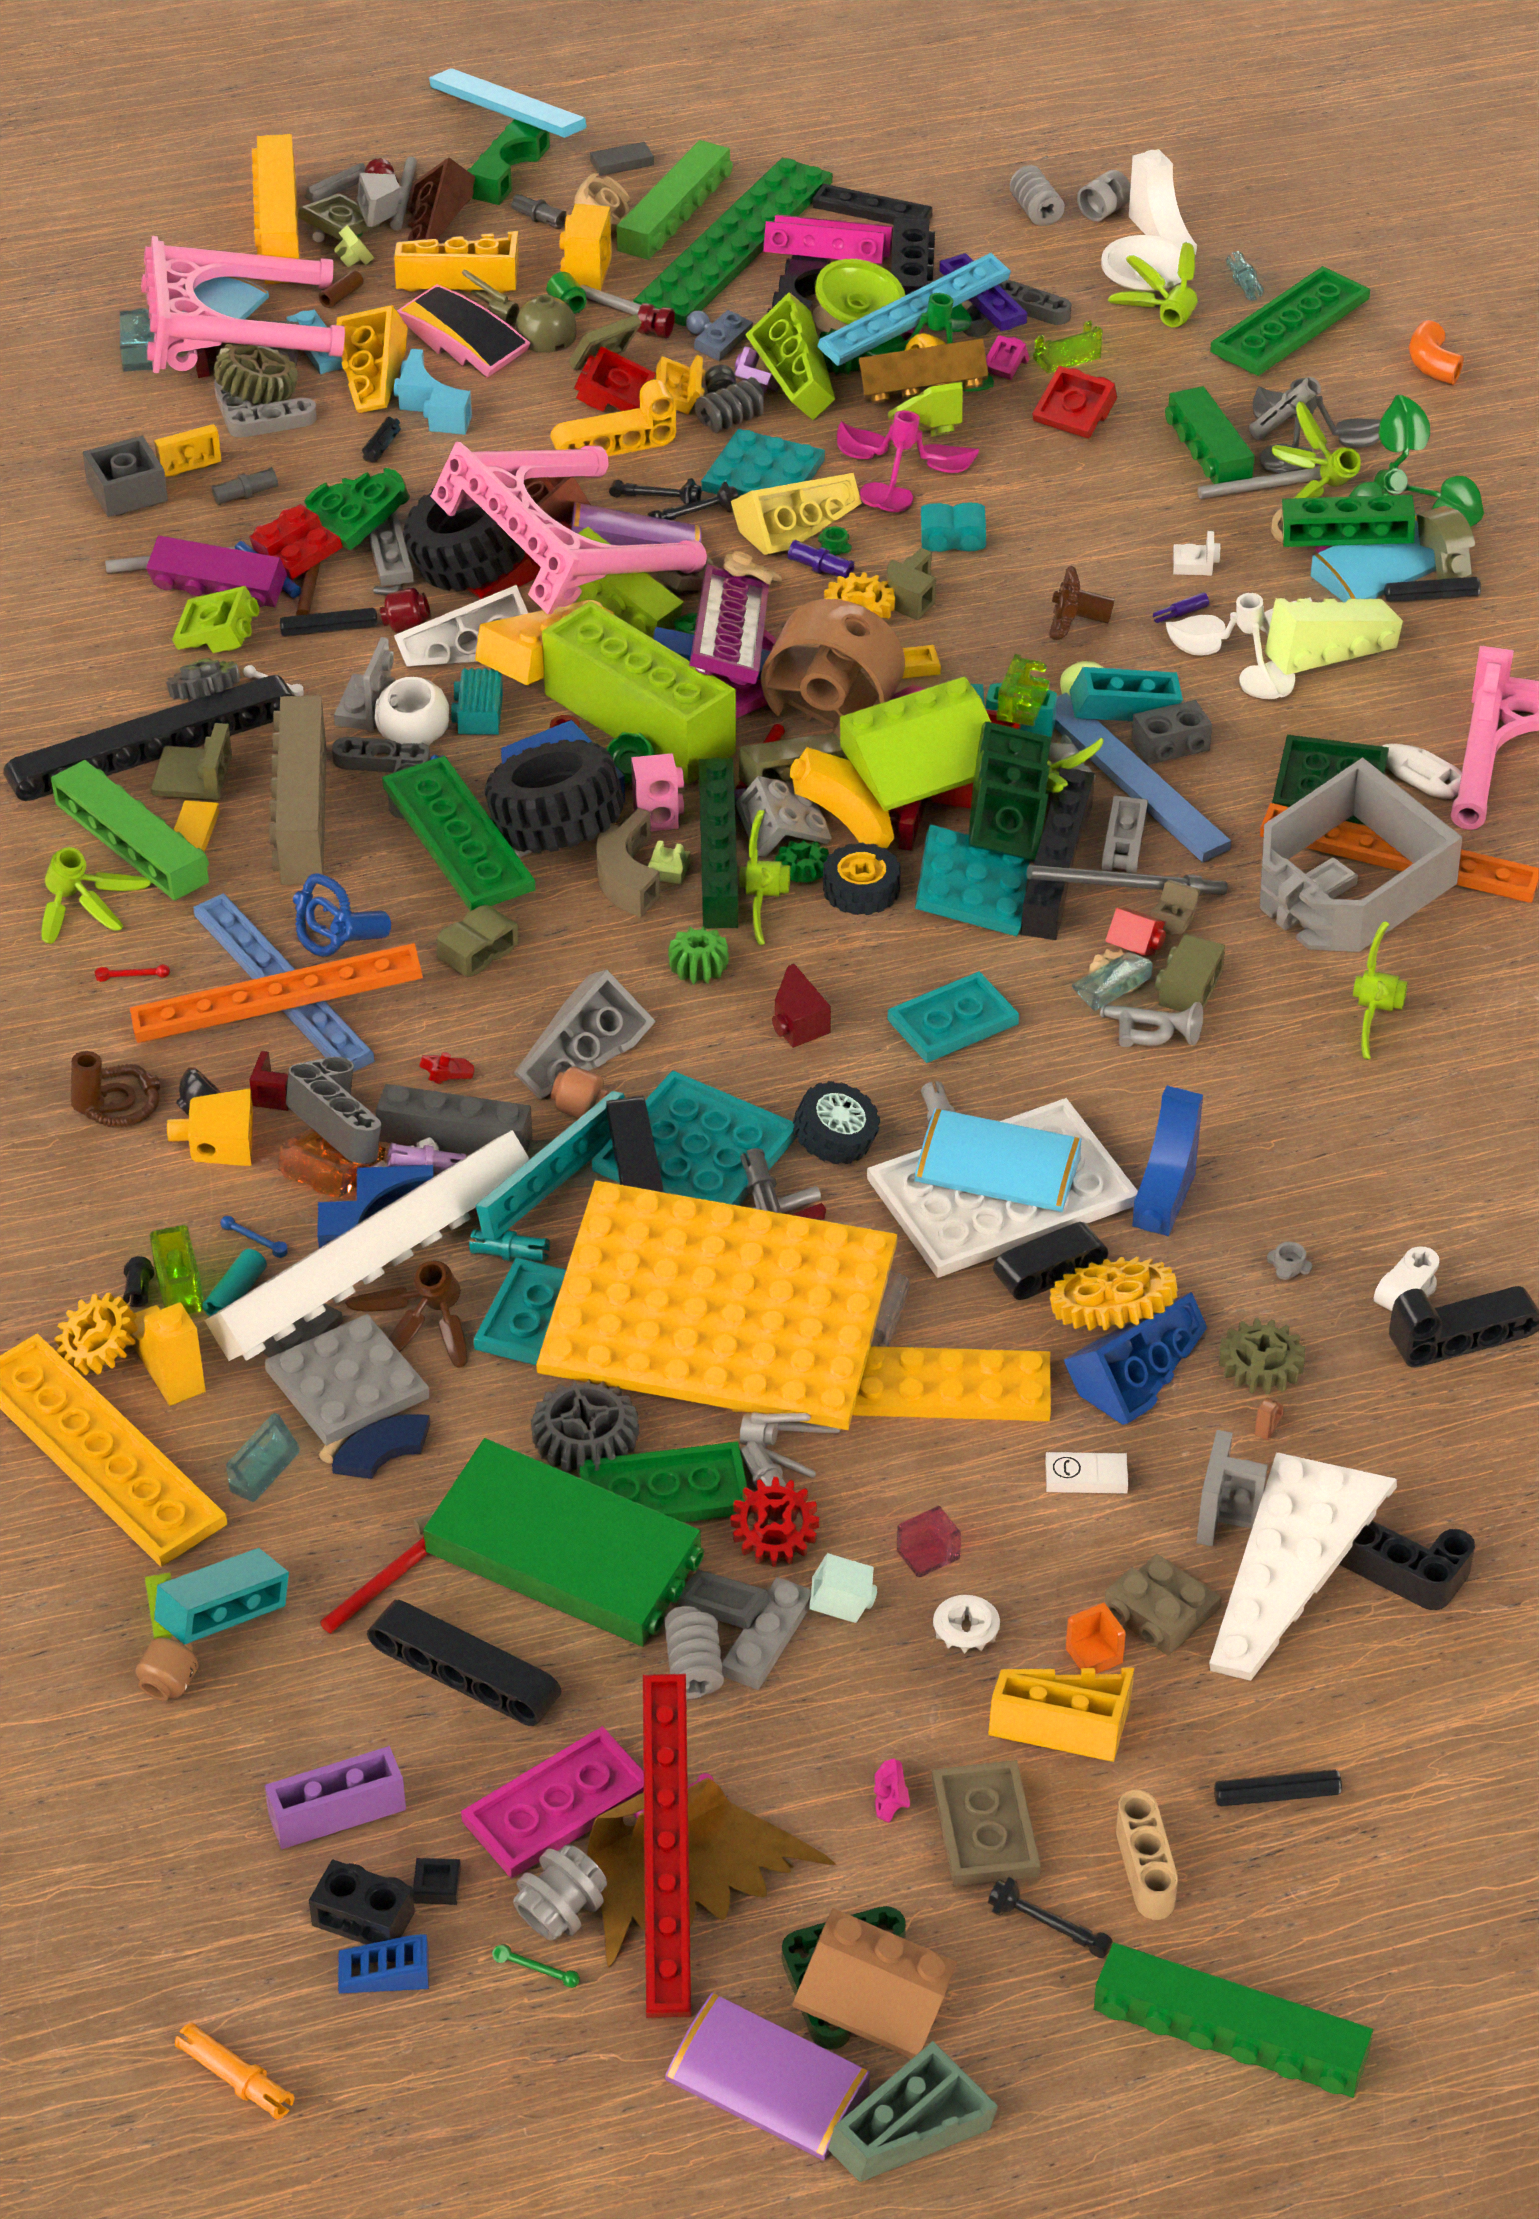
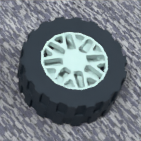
[793,1081,880,1165]

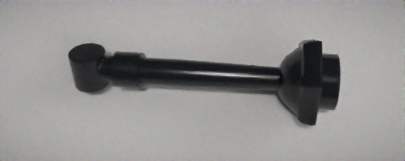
[609,478,702,505]
[648,482,739,520]
[988,1877,1113,1958]

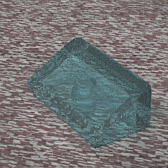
[1072,951,1153,1011]
[226,1413,300,1502]

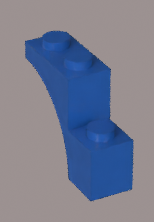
[317,1165,434,1248]

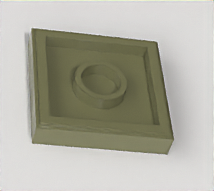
[298,193,381,240]
[569,314,642,370]

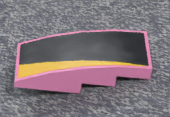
[397,284,530,378]

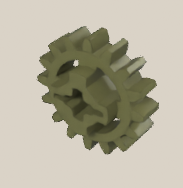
[1219,1318,1306,1394]

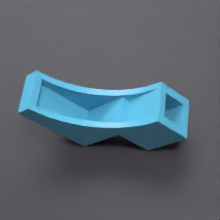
[394,349,472,435]

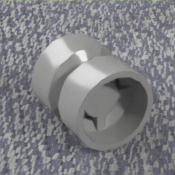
[1077,170,1131,222]

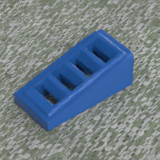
[338,1934,429,1994]

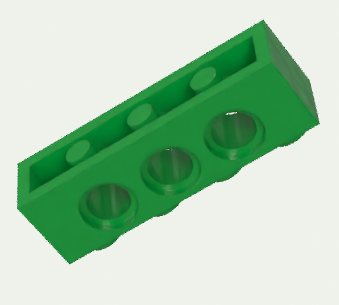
[1282,495,1415,547]

